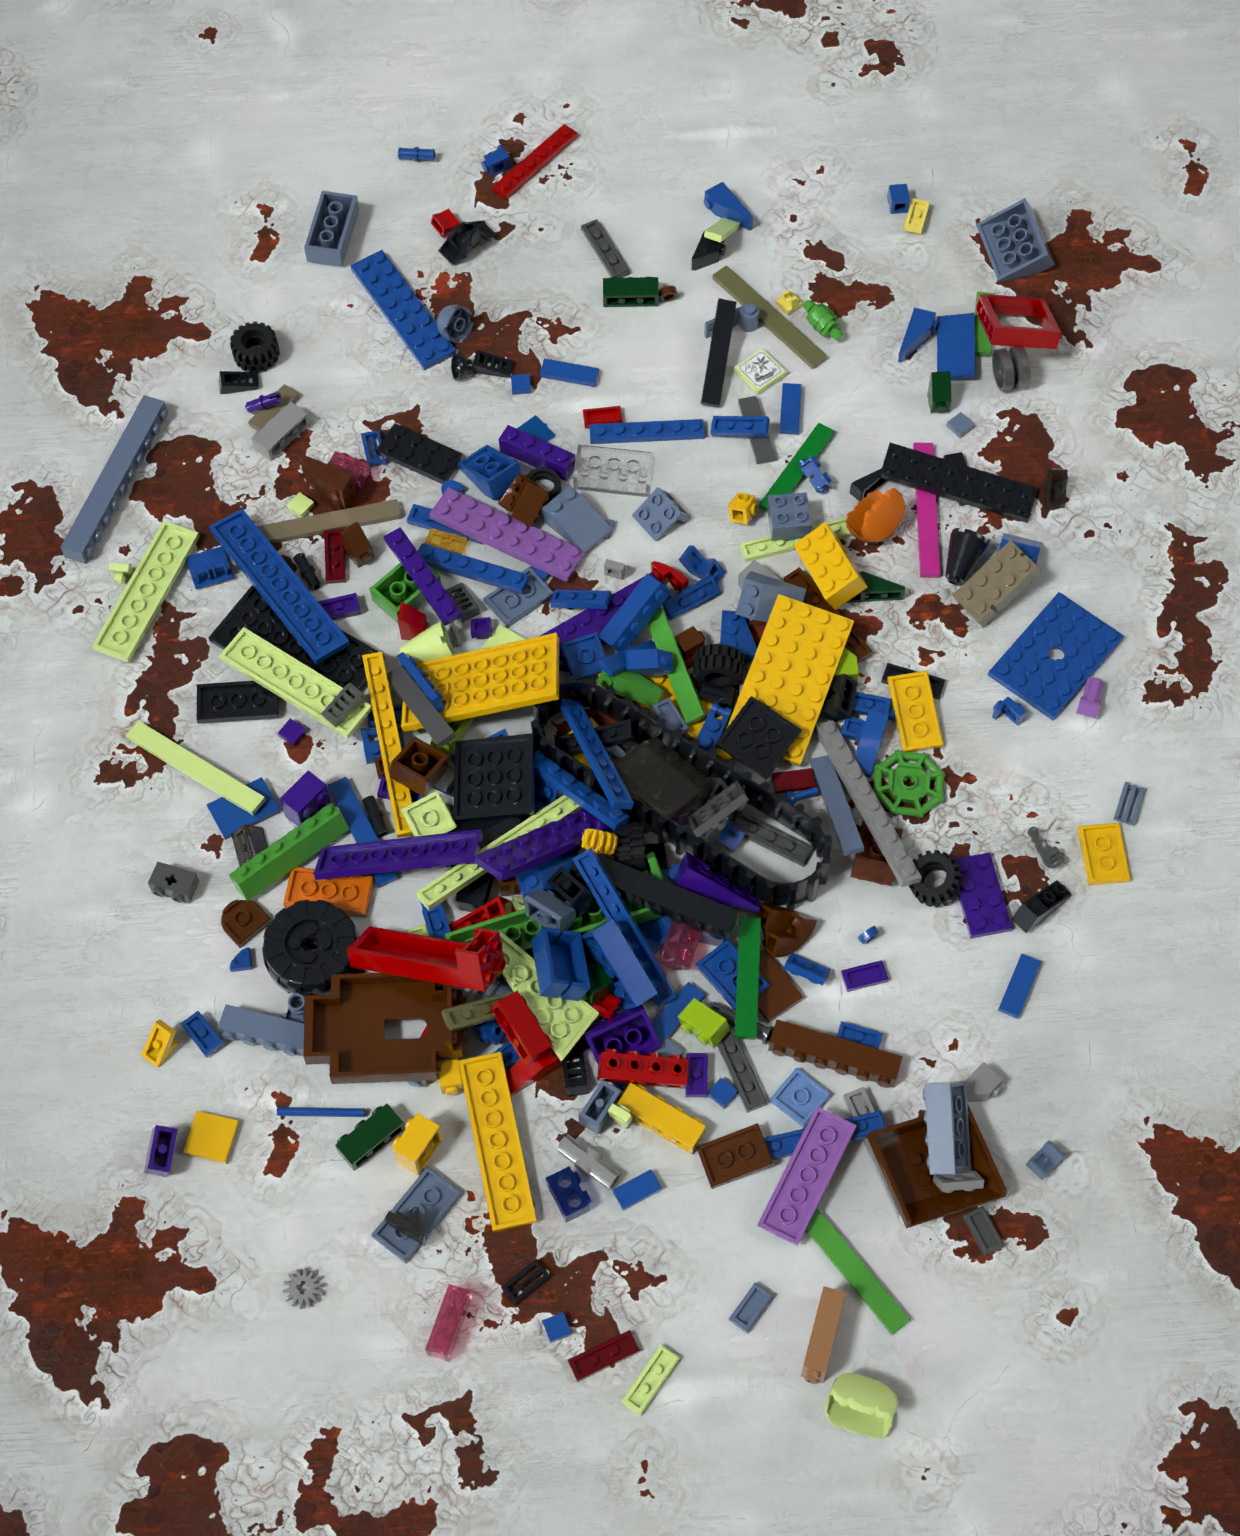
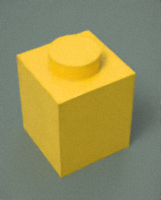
[438,1059,463,1096]

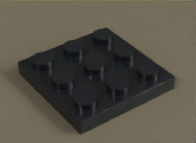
[716,696,802,780]

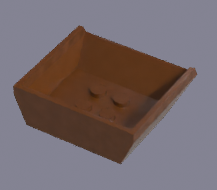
[866,1103,1007,1229]

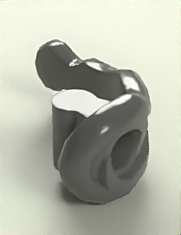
[1028,826,1065,869]

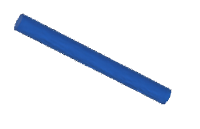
[277,1107,365,1117]

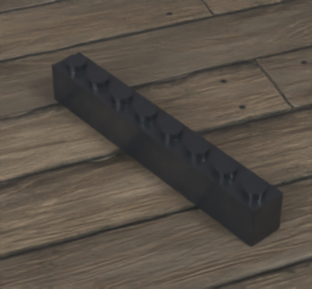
[570,848,738,941]

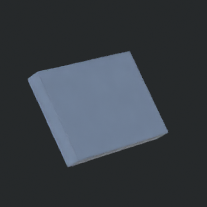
[483,567,554,628]

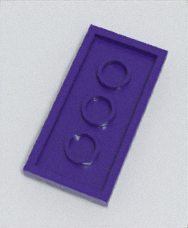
[954,852,1012,939]

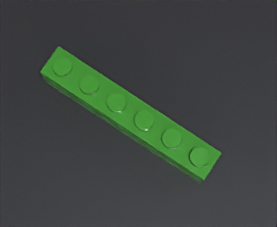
[229,803,349,901]

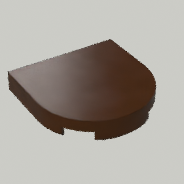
[221,900,272,948]

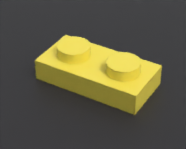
[904,198,930,234]

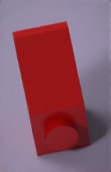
[398,602,430,640]

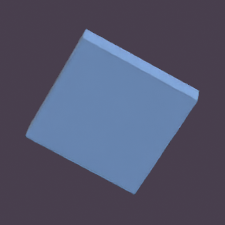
[769,1067,831,1128]

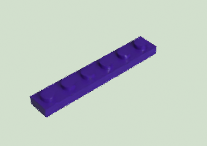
[383,527,462,626]

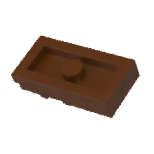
[498,473,536,511]

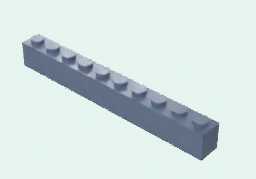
[61,395,168,564]
[217,1004,429,1087]

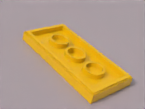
[887,670,943,752]

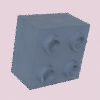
[767,492,812,541]

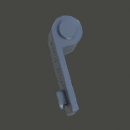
[704,304,759,339]

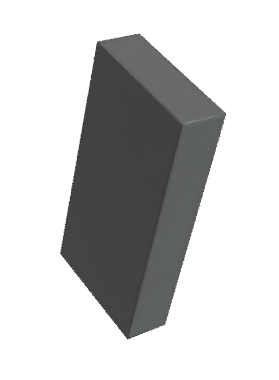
[963,1206,1005,1257]

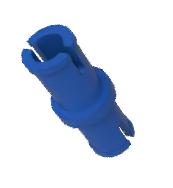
[398,147,435,161]

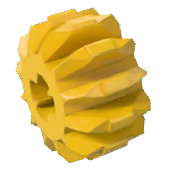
[581,828,618,855]

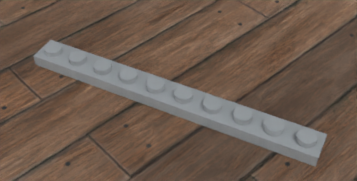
[814,720,922,887]

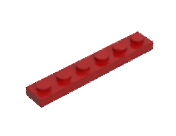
[492,124,578,200]

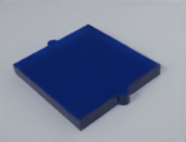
[517,415,556,442]

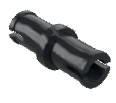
[293,552,322,591]
[362,795,389,838]

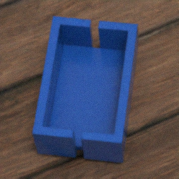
[531,927,591,1001]

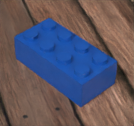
[581,919,658,1010]

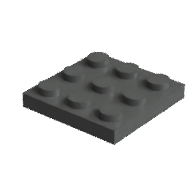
[687,780,749,838]

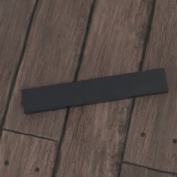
[700,298,737,408]

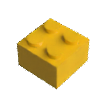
[392,1112,443,1176]

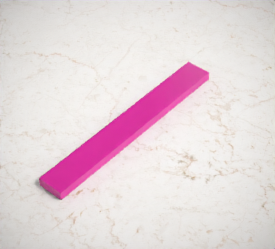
[913,443,940,578]

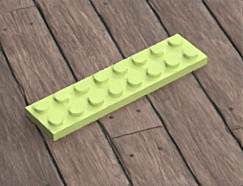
[92,521,200,663]
[219,627,372,739]

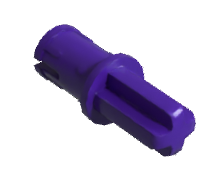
[245,391,282,413]

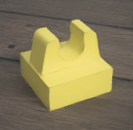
[776,290,802,316]

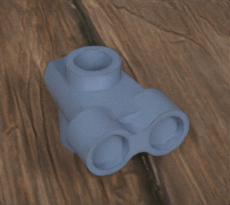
[282,993,305,1023]

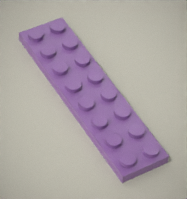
[429,487,585,582]

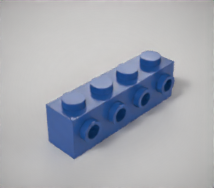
[598,574,671,652]

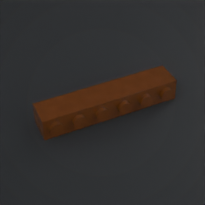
[768,1019,903,1088]

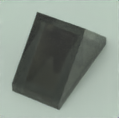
[1044,469,1068,508]

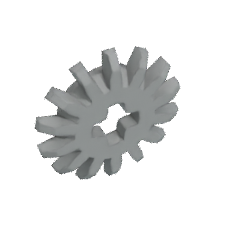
[283,1268,324,1309]

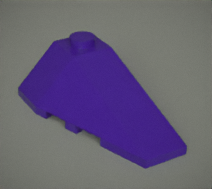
[674,852,760,912]

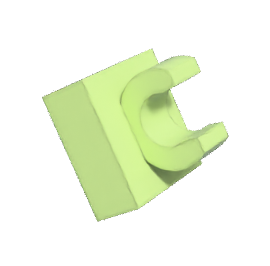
[109,562,134,584]

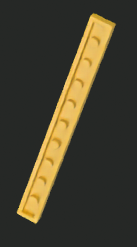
[362,651,413,838]

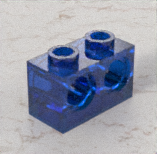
[546,1166,592,1223]

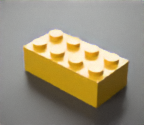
[793,522,868,610]

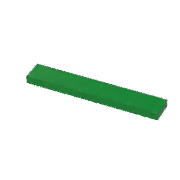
[759,422,835,512]
[734,917,761,1040]

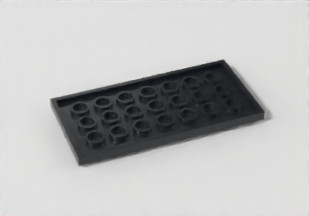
[208,585,385,691]

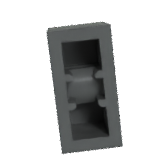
[148,861,200,903]

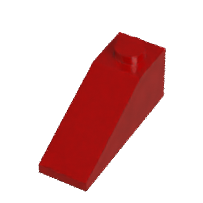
[449,896,516,932]
[505,1048,562,1097]

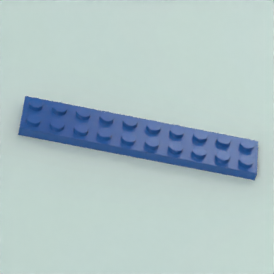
[209,509,350,665]

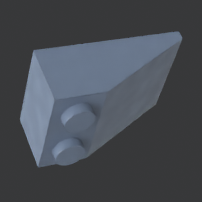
[542,485,612,554]
[735,571,807,622]

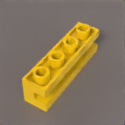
[617,1083,706,1154]

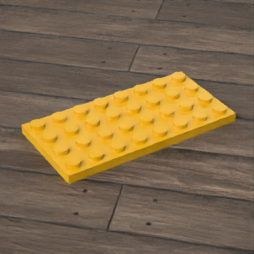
[727,594,854,767]
[401,633,559,732]

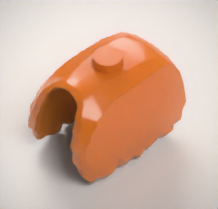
[845,488,906,543]

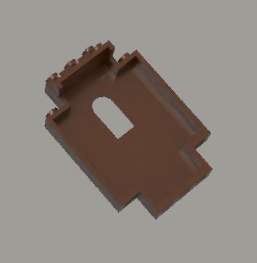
[303,973,467,1084]

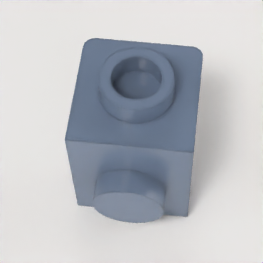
[1026,1140,1065,1180]

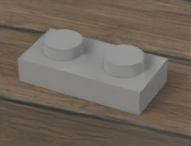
[933,1170,984,1193]

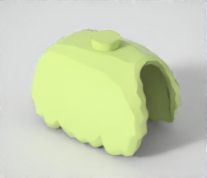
[824,1373,899,1439]

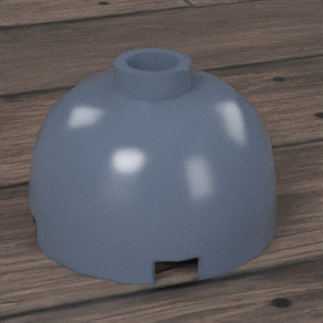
[437,304,473,343]

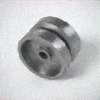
[992,346,1031,391]

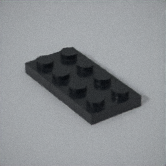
[376,423,462,484]
[196,680,279,724]

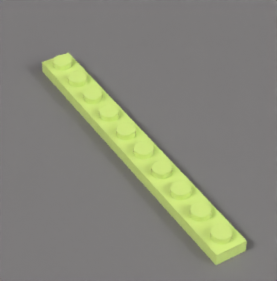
[416,795,582,910]

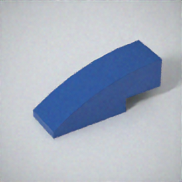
[854,709,889,778]

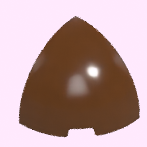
[758,903,817,957]

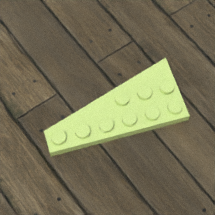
[499,931,599,1061]

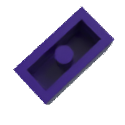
[144,1125,178,1177]

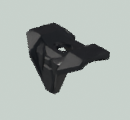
[438,220,497,265]

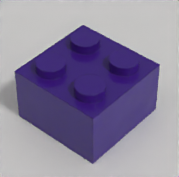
[280,770,331,826]

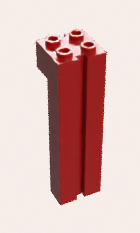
[347,926,506,992]

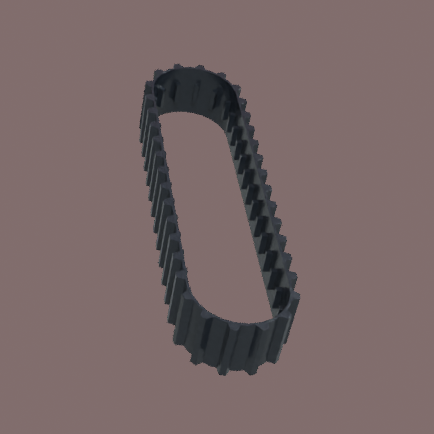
[531,676,832,910]

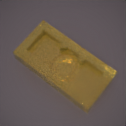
[424,528,468,555]

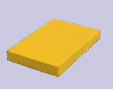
[1077,823,1131,886]

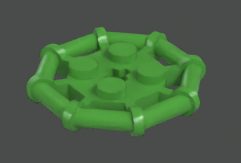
[873,749,946,818]

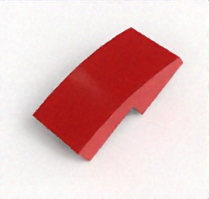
[651,561,689,591]

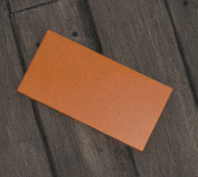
[283,867,374,917]

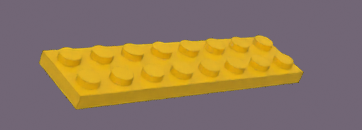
[458,1052,537,1232]

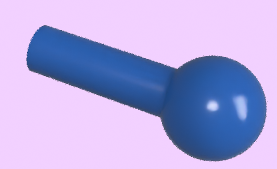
[784,786,819,806]

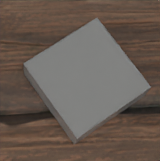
[604,559,625,580]

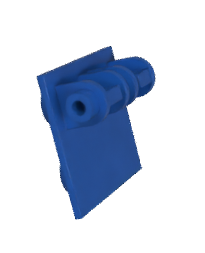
[186,546,234,589]

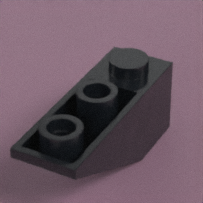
[1011,880,1072,934]

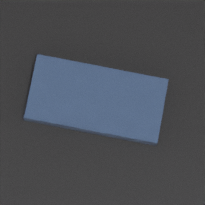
[371,1166,463,1264]

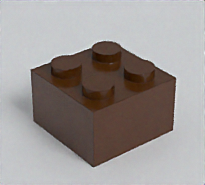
[390,736,449,797]

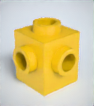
[728,492,758,525]

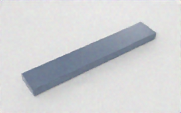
[810,755,864,856]

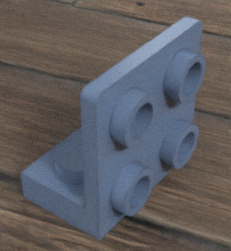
[632,487,691,541]

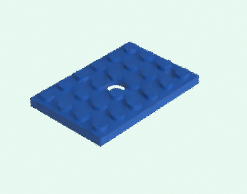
[988,592,1124,721]

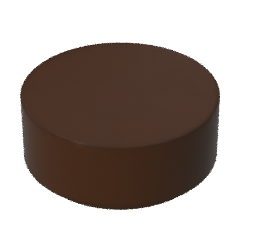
[659,286,678,302]

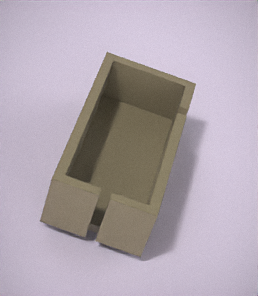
[952,540,1041,628]

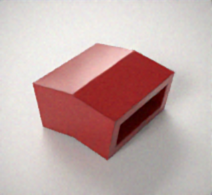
[431,208,460,238]

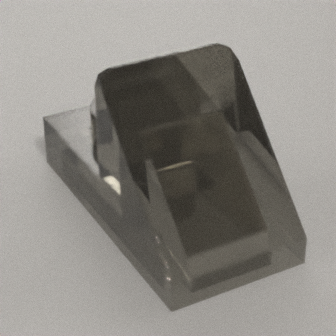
[384,1207,427,1246]

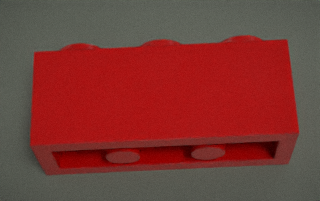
[490,990,552,1065]

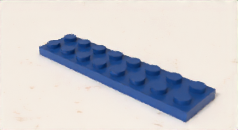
[350,250,456,371]

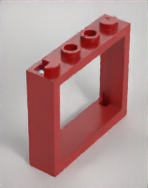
[975,294,1062,350]

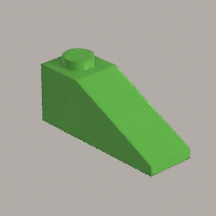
[597,670,664,706]

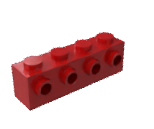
[597,1049,689,1089]

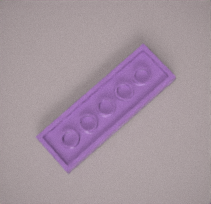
[757,1106,857,1247]

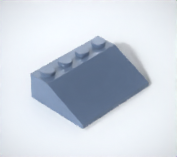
[976,198,1055,282]

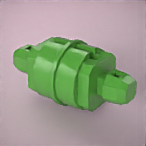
[803,300,844,341]

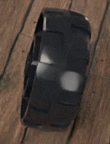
[262,899,359,995]

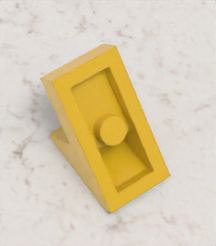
[141,1020,179,1068]

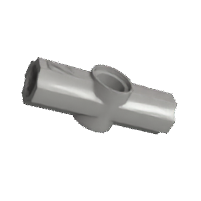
[556,1134,621,1190]

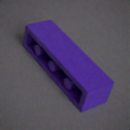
[499,425,576,481]

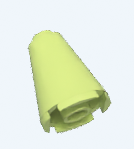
[397,621,455,663]

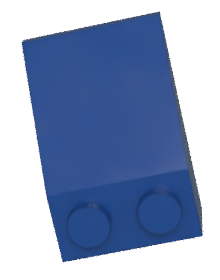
[457,445,522,501]
[515,849,585,904]

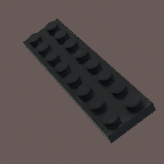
[880,442,1038,523]

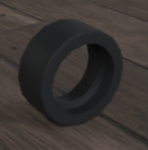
[526,467,561,505]

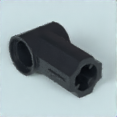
[697,680,739,711]

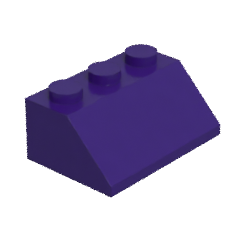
[583,1005,661,1065]

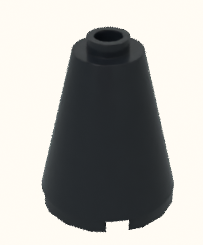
[945,528,989,585]

